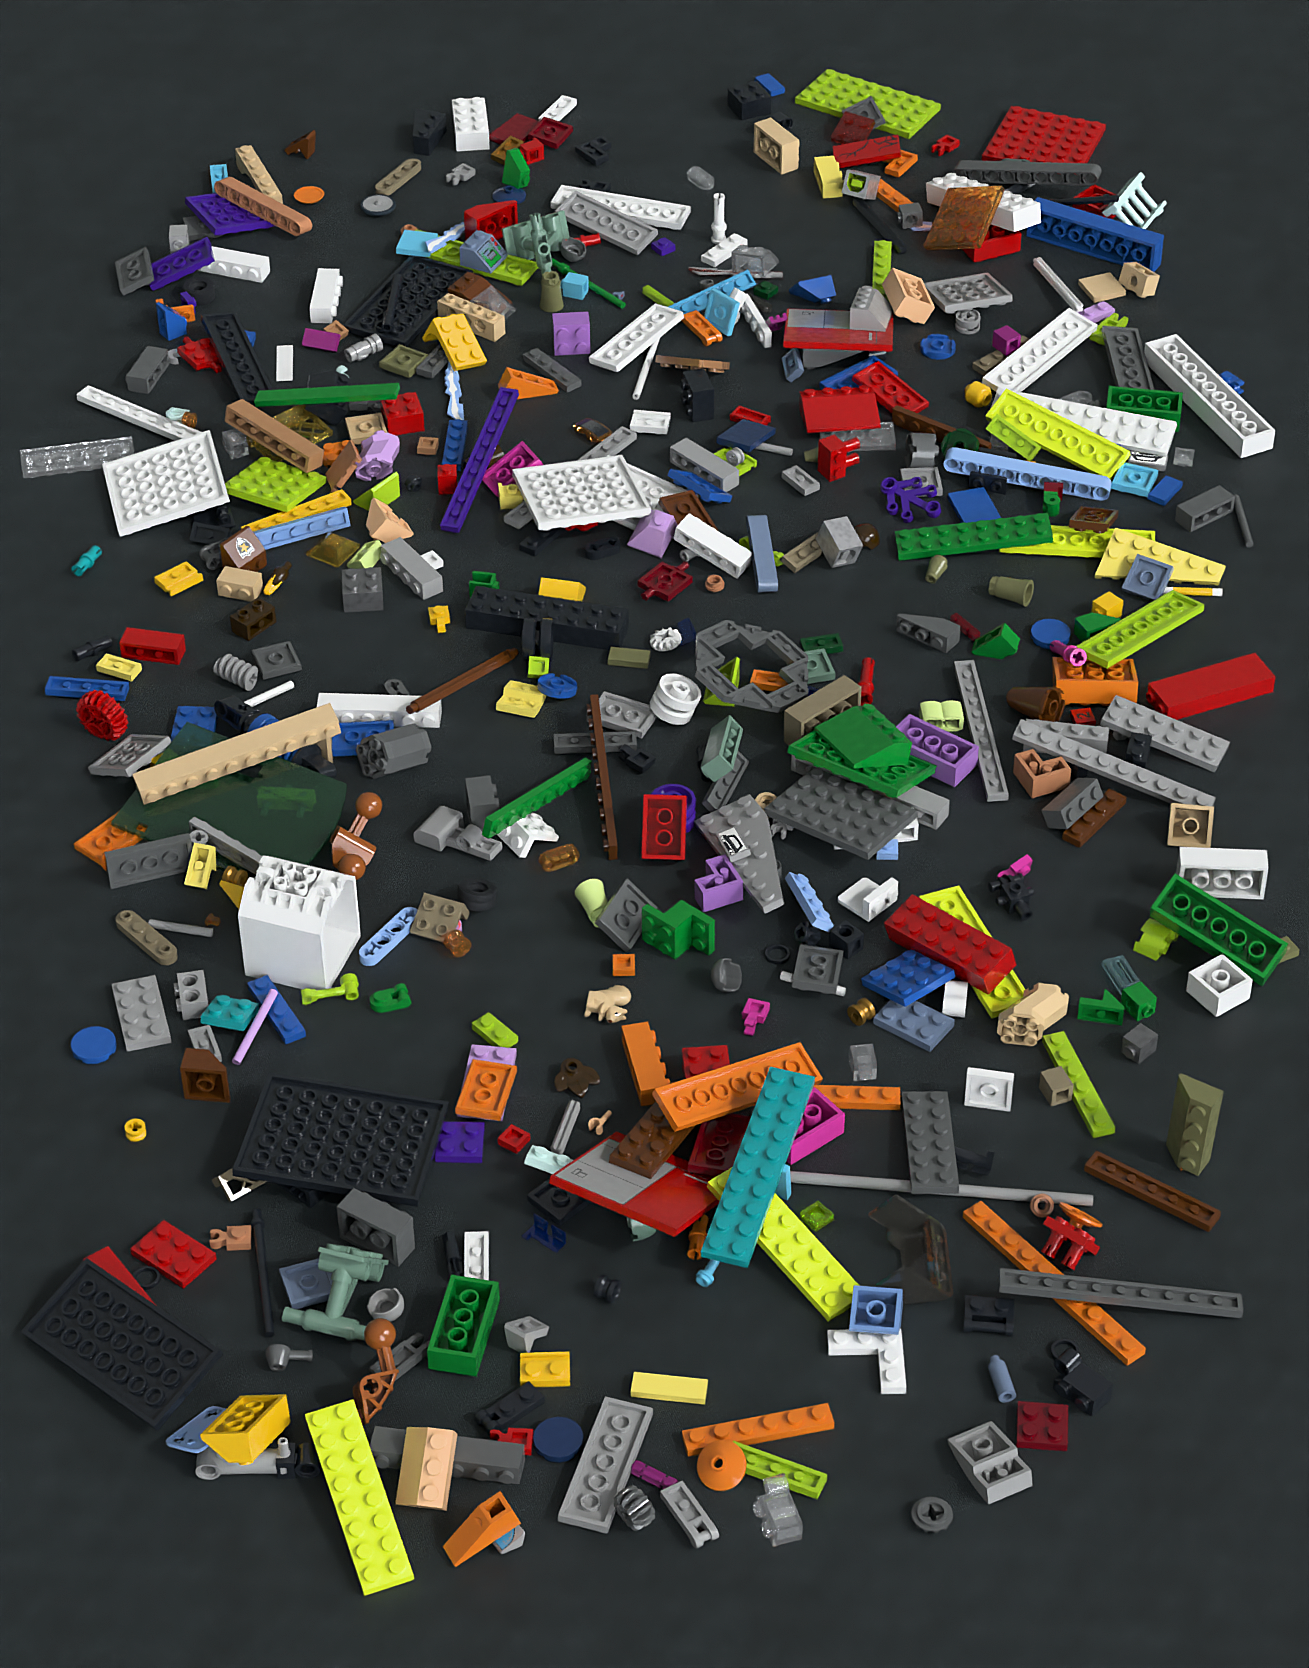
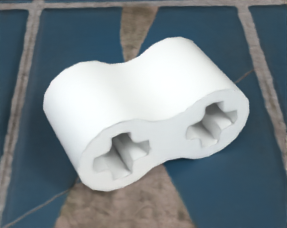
[942,980,968,1018]

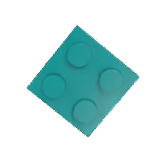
[201,995,259,1031]

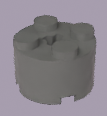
[905,433,939,468]

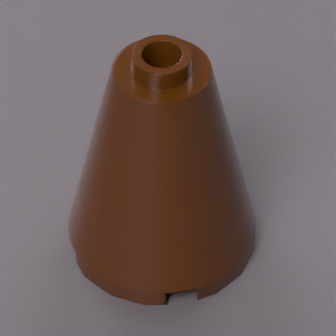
[1006,687,1065,722]

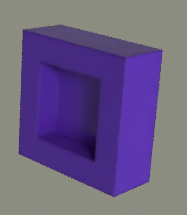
[651,237,675,256]
[180,291,197,315]

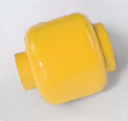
[964,381,992,408]

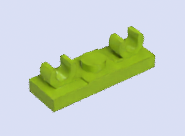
[986,414,1042,461]

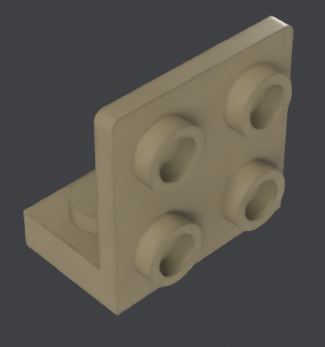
[410,893,470,944]

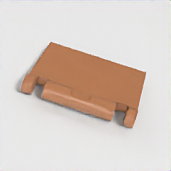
[325,440,362,493]

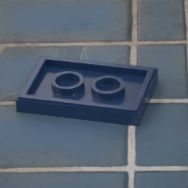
[717,419,776,452]

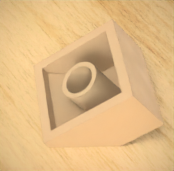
[1167,803,1214,848]

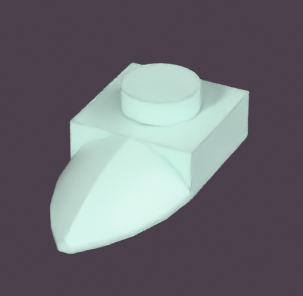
[166,407,190,423]

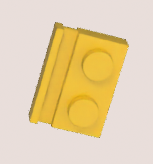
[154,561,203,596]
[520,1352,570,1387]

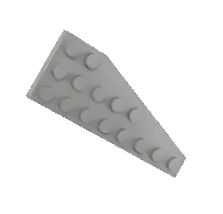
[694,794,784,914]

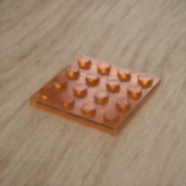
[923,186,1005,250]

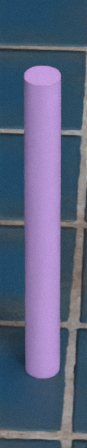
[232,989,278,1065]

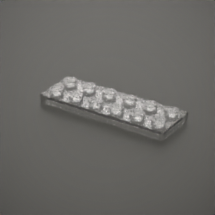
[20,436,134,478]

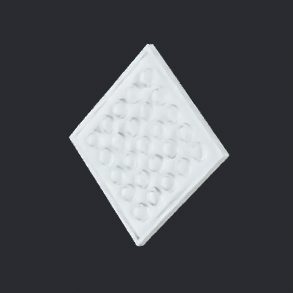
[102,430,230,537]
[512,455,651,530]

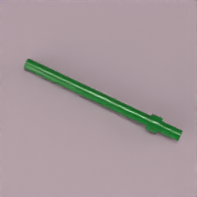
[552,258,626,309]

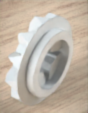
[650,627,682,651]

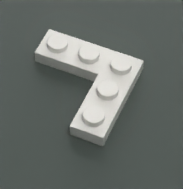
[827,1329,906,1394]

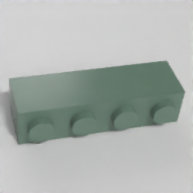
[701,715,743,783]

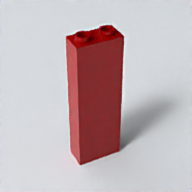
[1146,653,1276,720]

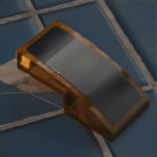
[573,418,612,442]

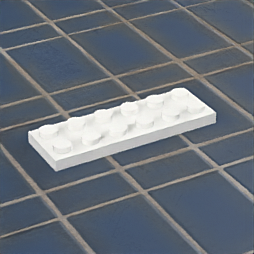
[589,303,684,372]

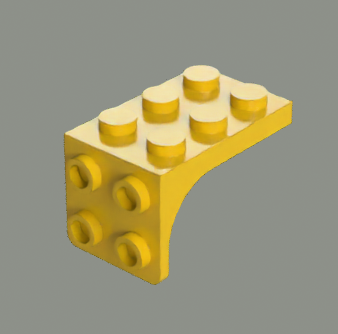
[422,314,487,371]

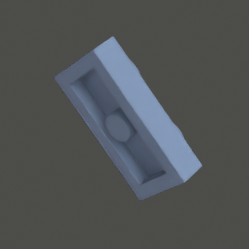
[782,348,804,382]

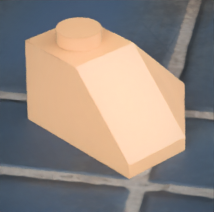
[366,498,414,543]

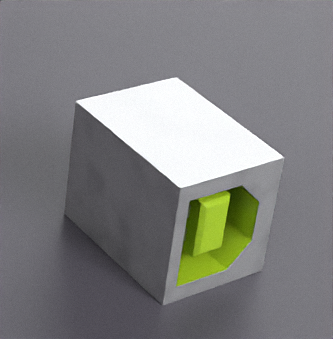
[841,170,881,200]

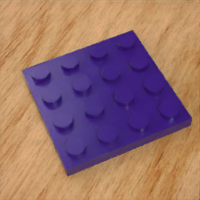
[185,193,275,236]

